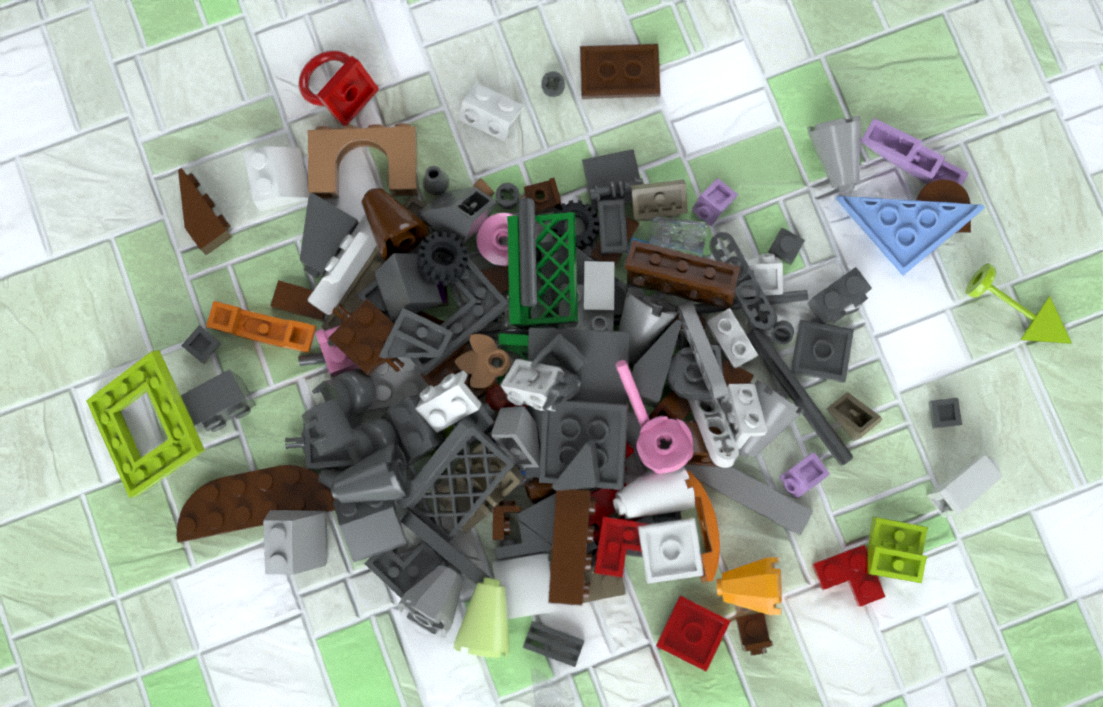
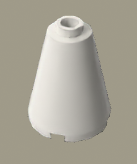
[613,466,695,519]

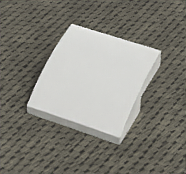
[492,551,556,619]

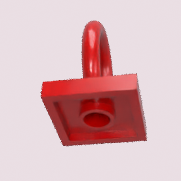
[298,50,379,126]

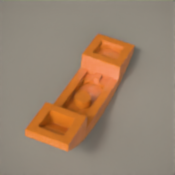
[206,301,317,353]
[685,470,720,583]

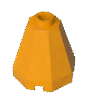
[717,557,782,615]

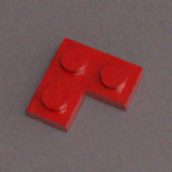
[594,517,650,578]
[812,544,886,607]

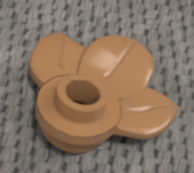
[455,334,511,388]

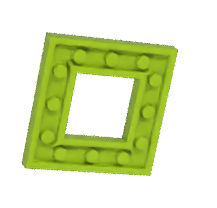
[86,350,205,498]

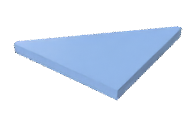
[835,195,985,276]

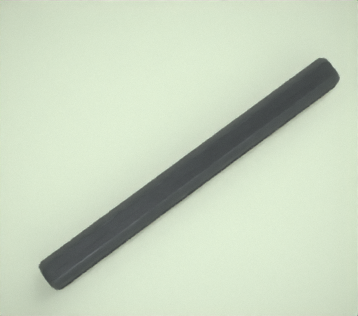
[746,328,853,466]

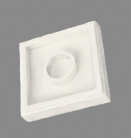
[638,518,703,584]

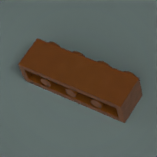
[548,489,596,606]

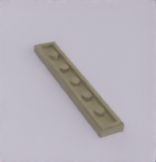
[321,195,427,330]

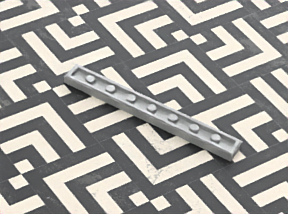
[626,411,813,536]

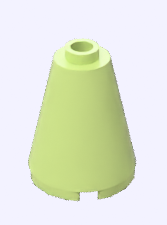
[453,577,510,658]

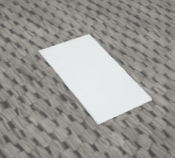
[584,261,614,310]

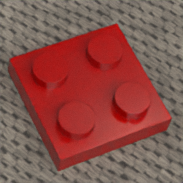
[655,595,731,672]

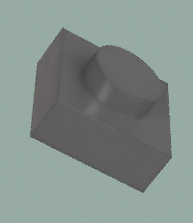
[768,227,805,265]
[181,325,222,364]
[928,398,962,429]

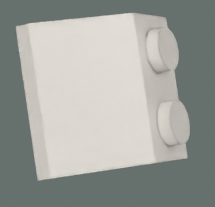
[243,146,310,211]

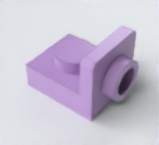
[692,178,738,226]
[780,452,830,499]

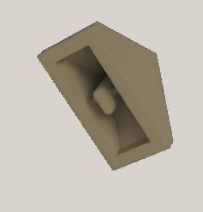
[827,392,882,441]

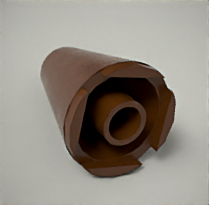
[361,188,429,261]

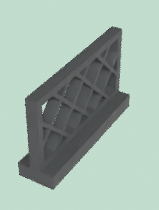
[396,416,517,543]

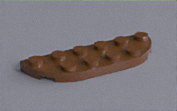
[176,465,338,543]

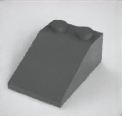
[628,320,682,408]

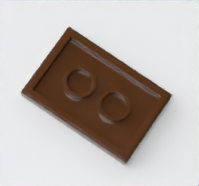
[580,44,661,99]

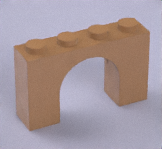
[308,123,419,199]

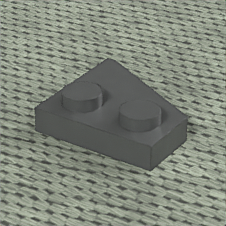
[379,308,453,358]

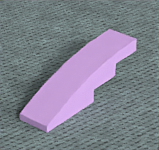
[861,118,969,186]

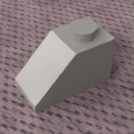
[491,406,540,468]

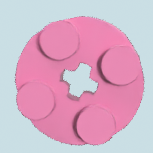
[636,417,694,474]

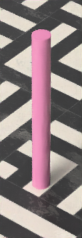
[616,360,661,449]

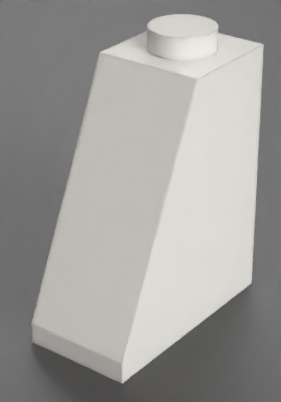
[926,455,1003,518]

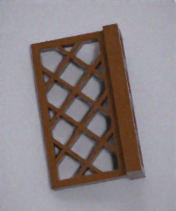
[625,240,741,310]

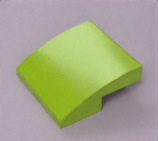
[868,516,928,584]

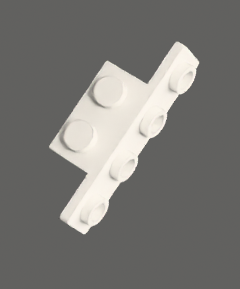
[308,215,376,315]

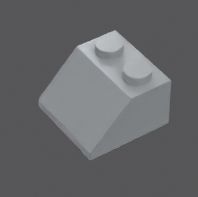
[263,510,326,575]

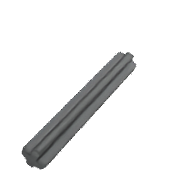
[518,198,537,307]

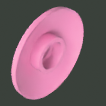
[477,213,514,266]

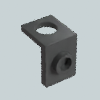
[530,334,587,374]

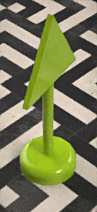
[965,263,1072,344]

